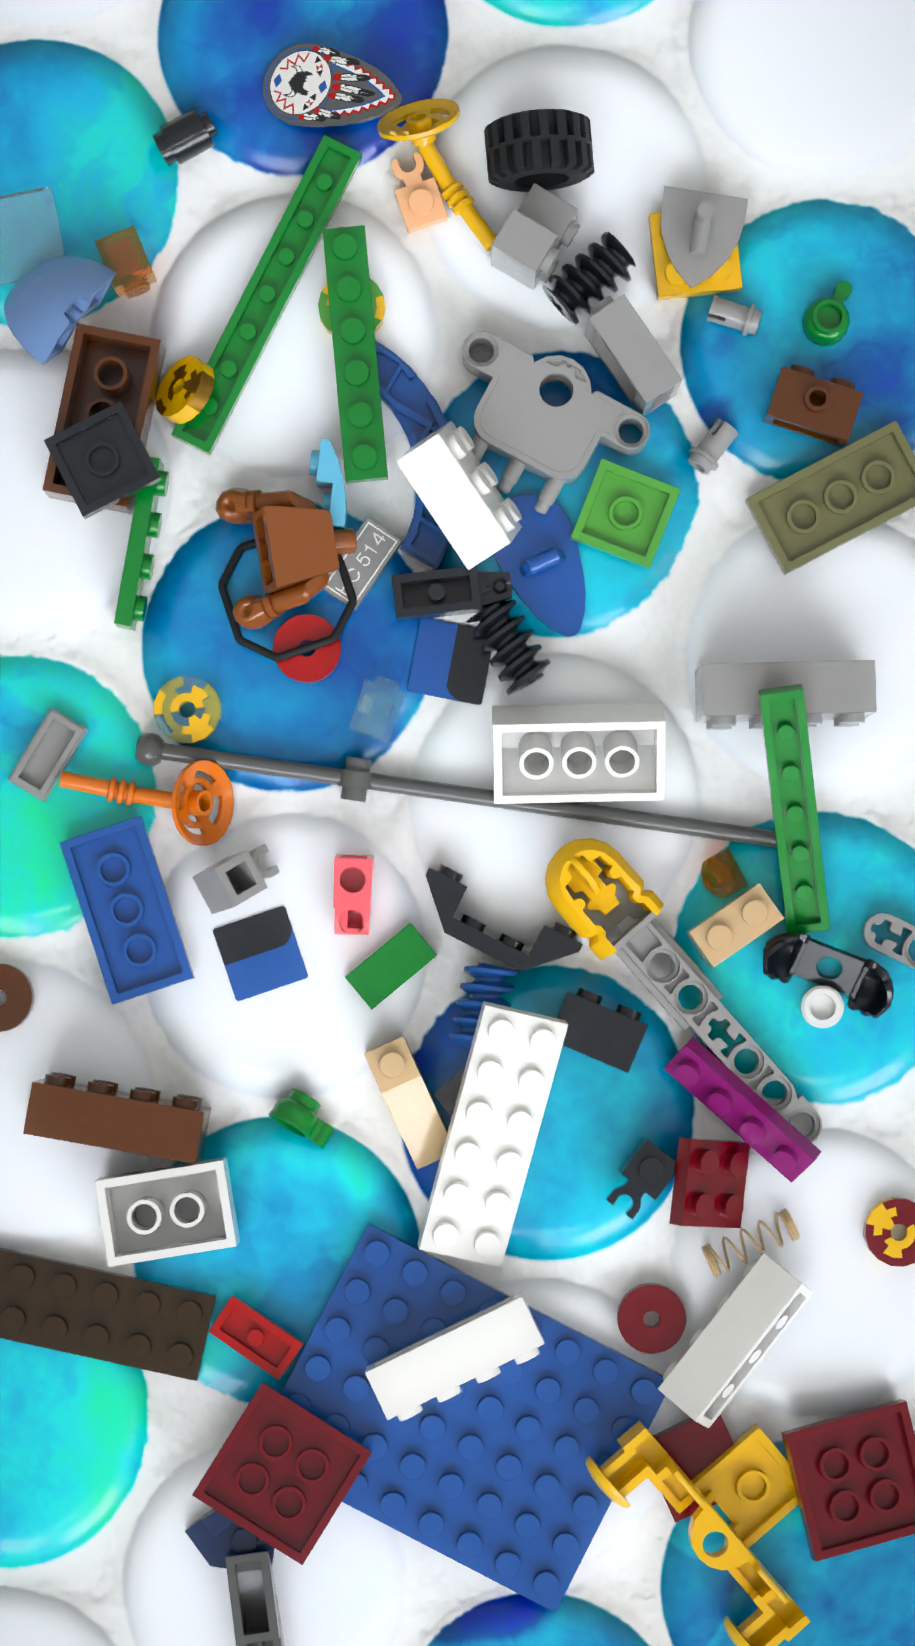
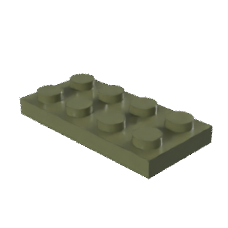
[745,421,915,576]

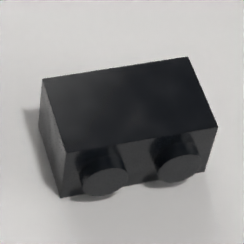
[556,987,648,1073]

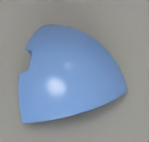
[4,256,116,365]

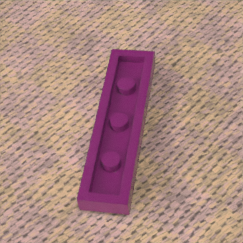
[664,1037,822,1183]

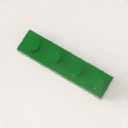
[114,457,170,631]

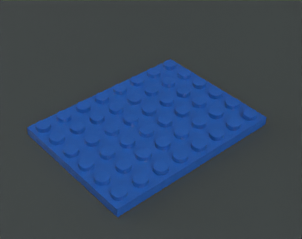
[281,1223,665,1613]

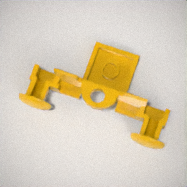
[586,1420,811,1646]

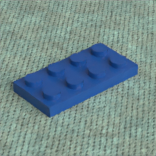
[59,816,195,1005]

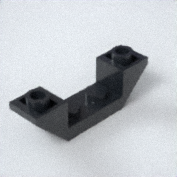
[426,864,583,971]

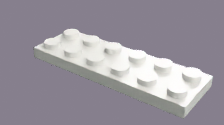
[417,1001,568,1267]

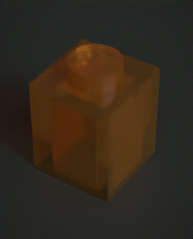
[95,226,157,298]

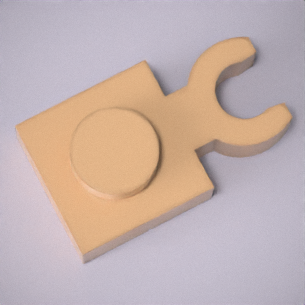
[392,152,448,234]

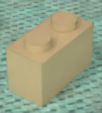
[685,883,784,968]

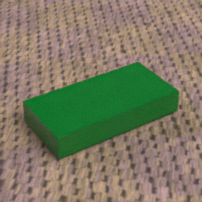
[345,923,437,1010]

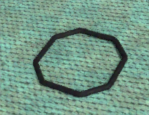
[218,539,357,661]

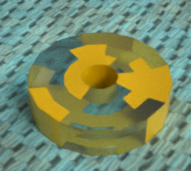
[153,676,222,744]

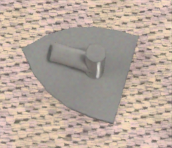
[661,186,748,289]

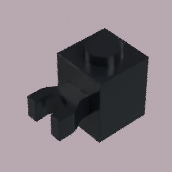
[605,1137,676,1220]

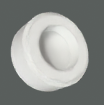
[800,986,844,1028]

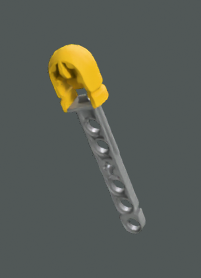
[545,838,823,1142]

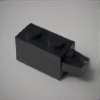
[391,565,512,622]

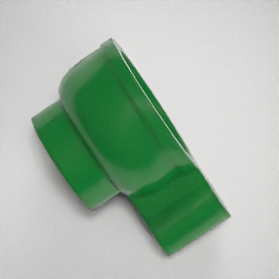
[802,281,852,346]
[268,1088,335,1149]

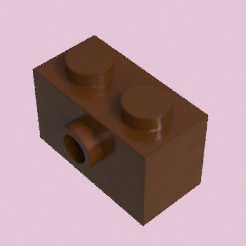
[763,365,864,448]

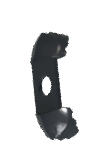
[763,932,894,1018]

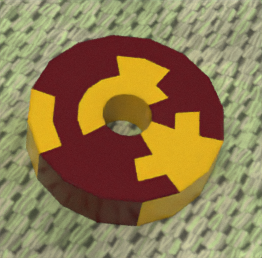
[863,1197,915,1267]

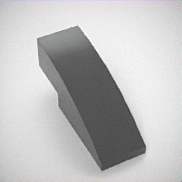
[225,1550,284,1646]

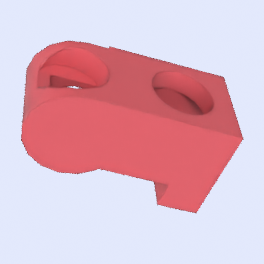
[333,854,374,935]

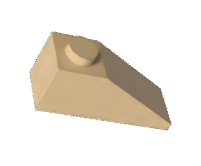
[364,1035,448,1170]

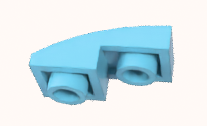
[309,439,347,530]

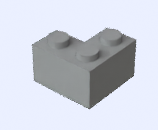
[490,183,580,291]

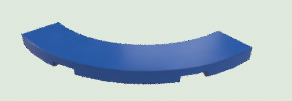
[375,340,450,570]

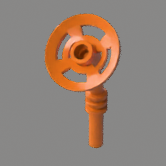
[59,760,234,846]

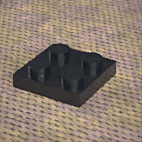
[44,401,161,519]

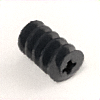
[543,232,636,325]
[466,600,551,696]

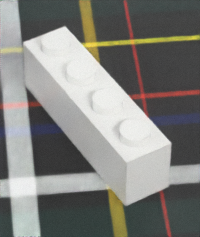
[658,1253,814,1428]
[365,1292,545,1421]

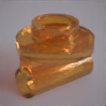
[701,847,748,898]

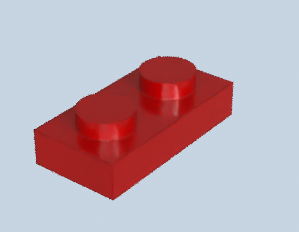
[208,1294,304,1380]

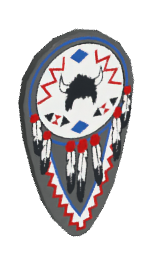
[263,43,402,127]

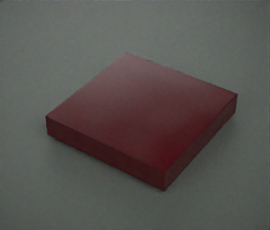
[653,1415,734,1523]

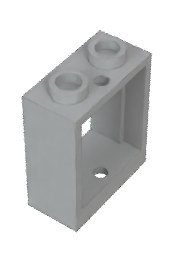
[585,294,682,416]

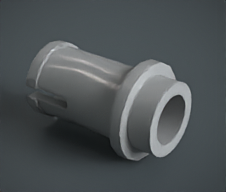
[707,295,763,337]
[687,419,739,475]

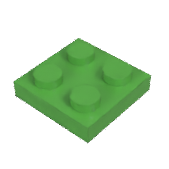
[571,459,681,570]

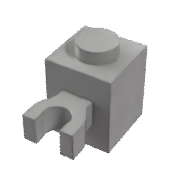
[192,844,280,914]

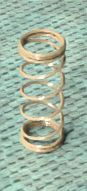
[701,1208,800,1277]

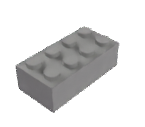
[695,660,877,730]

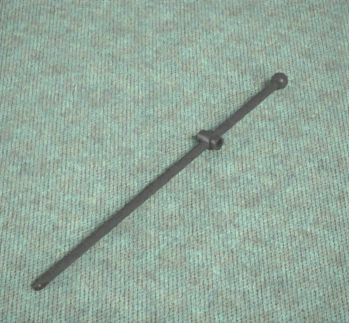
[135,733,776,848]

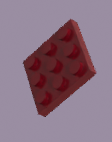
[192,1381,372,1565]
[781,1399,915,1562]

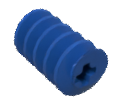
[448,961,519,1048]

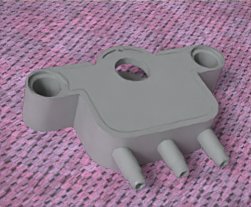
[462,331,650,514]

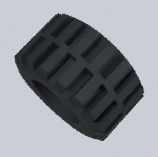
[484,109,594,192]

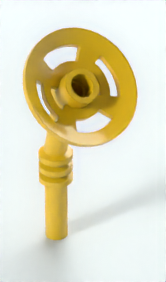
[377,99,497,252]

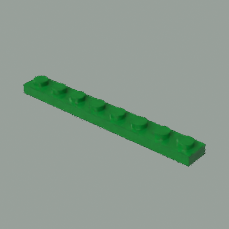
[171,135,362,455]

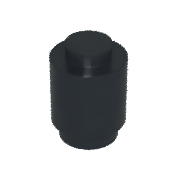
[152,107,218,166]

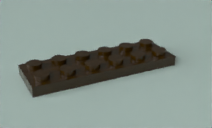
[0,1248,216,1381]

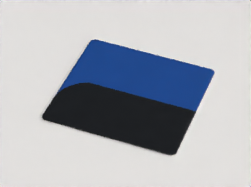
[407,618,492,705]
[213,906,308,1001]

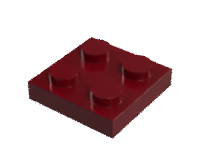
[669,1137,750,1228]

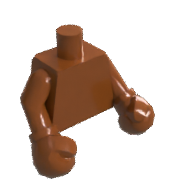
[215,488,357,629]

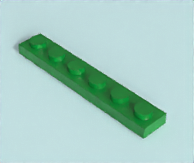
[322,225,388,484]
[758,684,830,933]

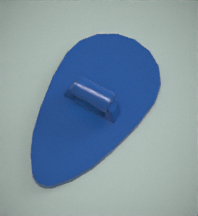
[493,493,586,637]

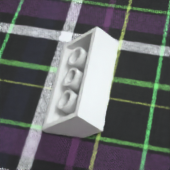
[492,702,666,804]

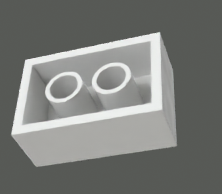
[396,421,522,570]
[94,1157,240,1267]

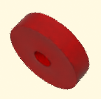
[273,614,341,684]

